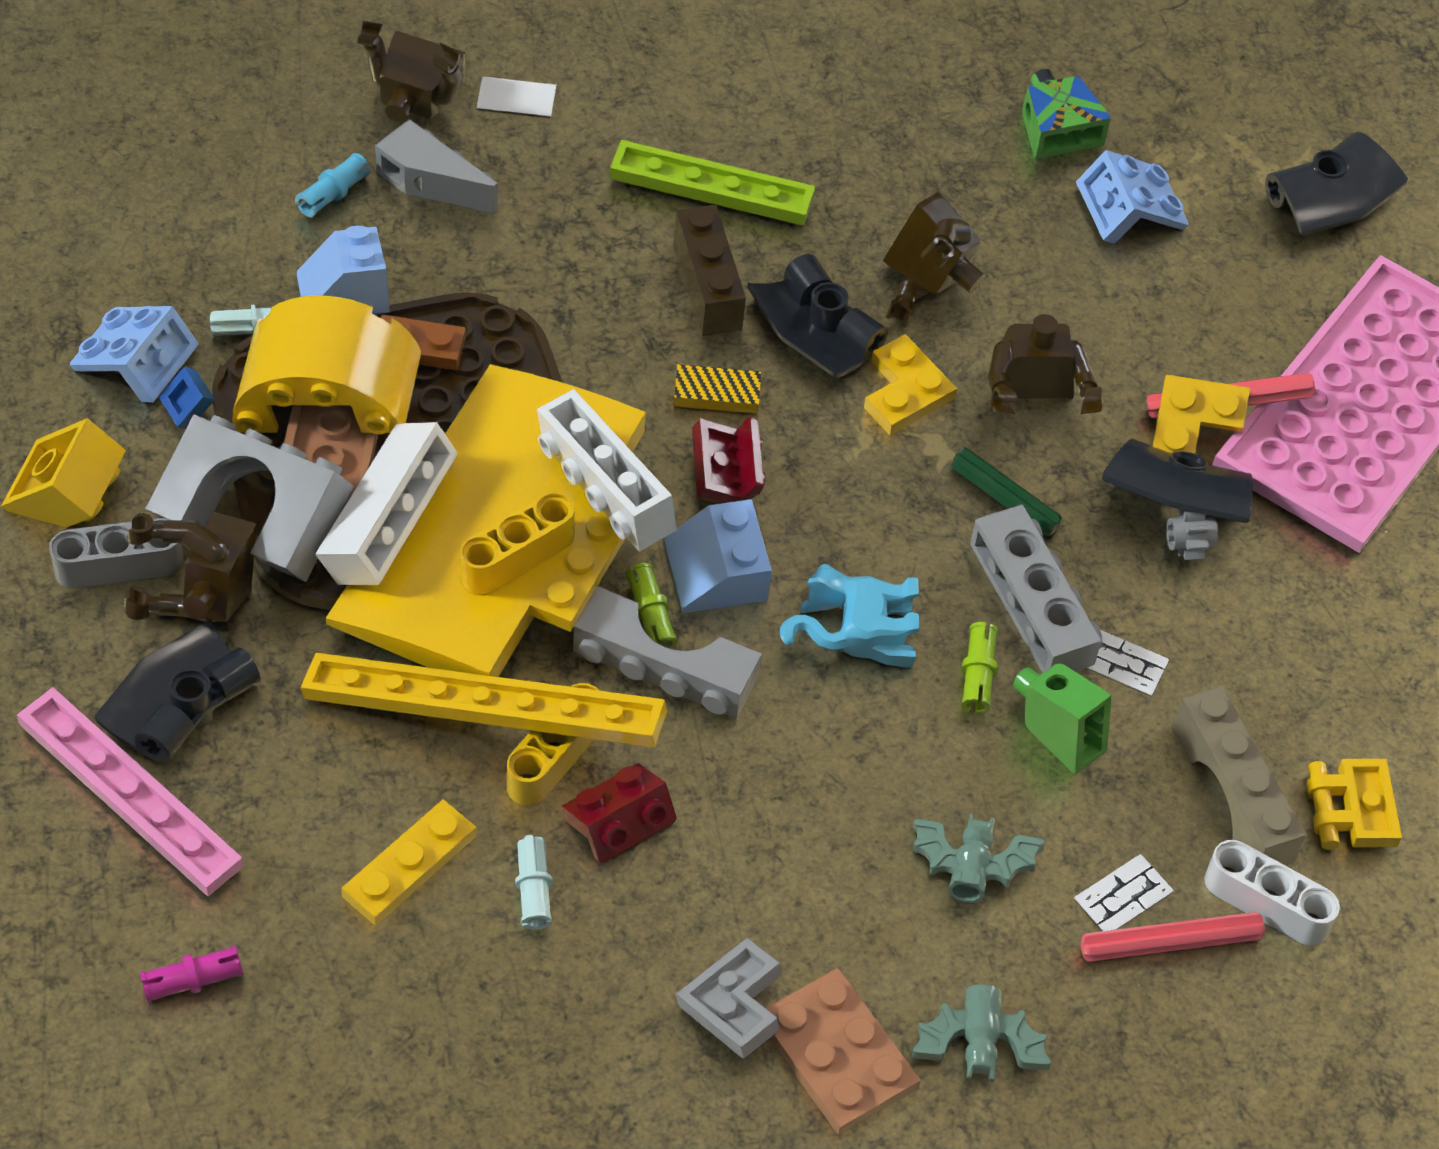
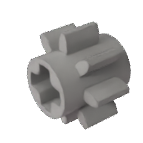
[1166,509,1218,560]

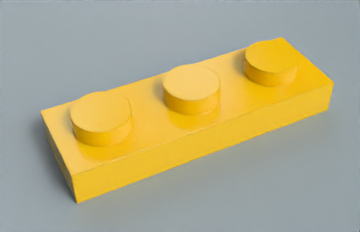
[341,799,477,926]

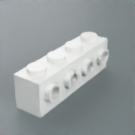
[536,389,677,552]
[315,422,458,585]

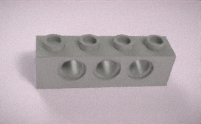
[970,504,1102,673]

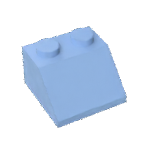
[296,226,390,314]
[663,499,772,614]

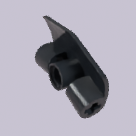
[1265,132,1408,235]
[747,254,888,378]
[1102,438,1253,523]
[95,621,261,763]

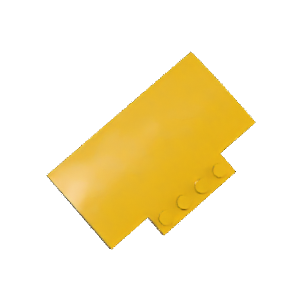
[326,365,646,677]

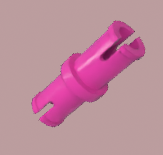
[140,945,244,1003]

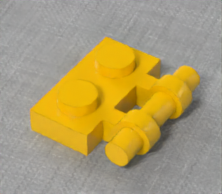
[1306,759,1402,850]

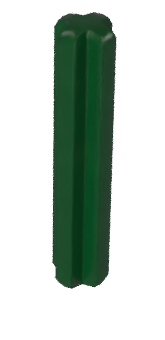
[951,448,1062,536]

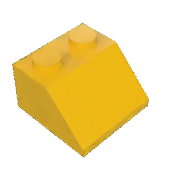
[1,418,126,528]

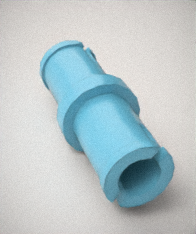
[295,153,370,217]

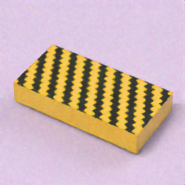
[674,364,761,414]

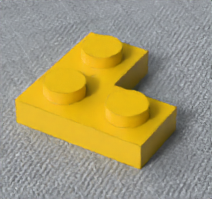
[864,334,957,436]
[1153,374,1250,454]

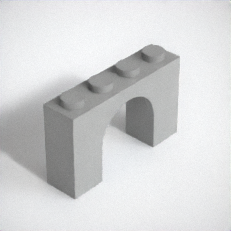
[145,414,354,582]

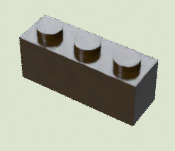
[674,205,746,336]

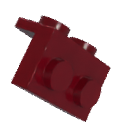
[692,417,766,504]
[561,763,677,863]

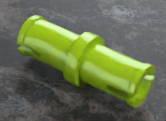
[625,562,678,648]
[961,622,998,714]

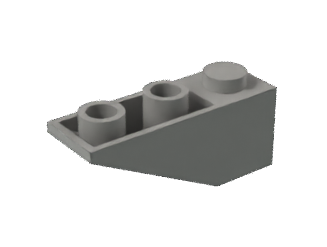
[375,119,498,214]

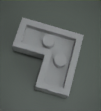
[676,938,782,1059]

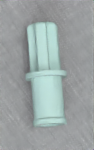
[210,304,271,336]
[515,835,553,930]

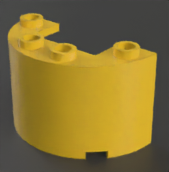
[232,295,421,434]

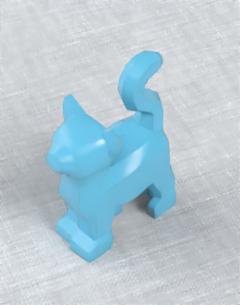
[780,564,919,668]

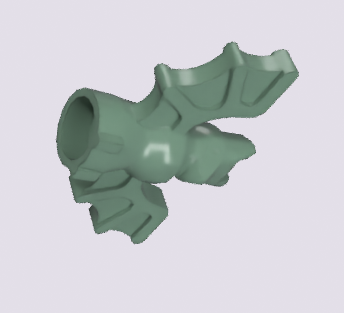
[913,813,1044,903]
[912,984,1051,1082]

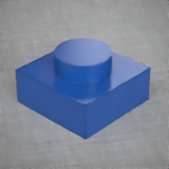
[159,367,215,429]

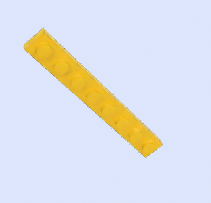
[300,653,667,748]

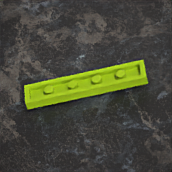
[610,140,815,226]

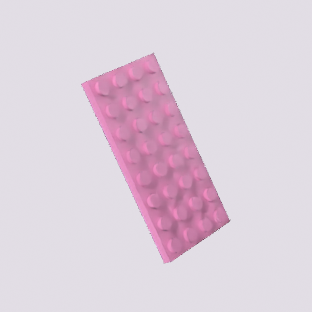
[1213,255,1439,553]

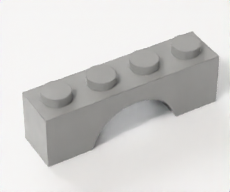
[573,587,762,719]

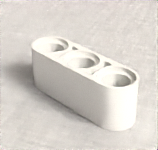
[1204,840,1340,945]

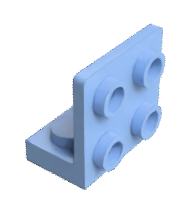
[1076,150,1189,244]
[70,306,199,402]

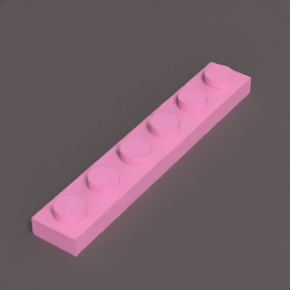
[17,687,244,896]

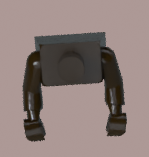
[357,21,466,123]
[882,192,985,329]
[988,314,1102,414]
[124,512,257,623]

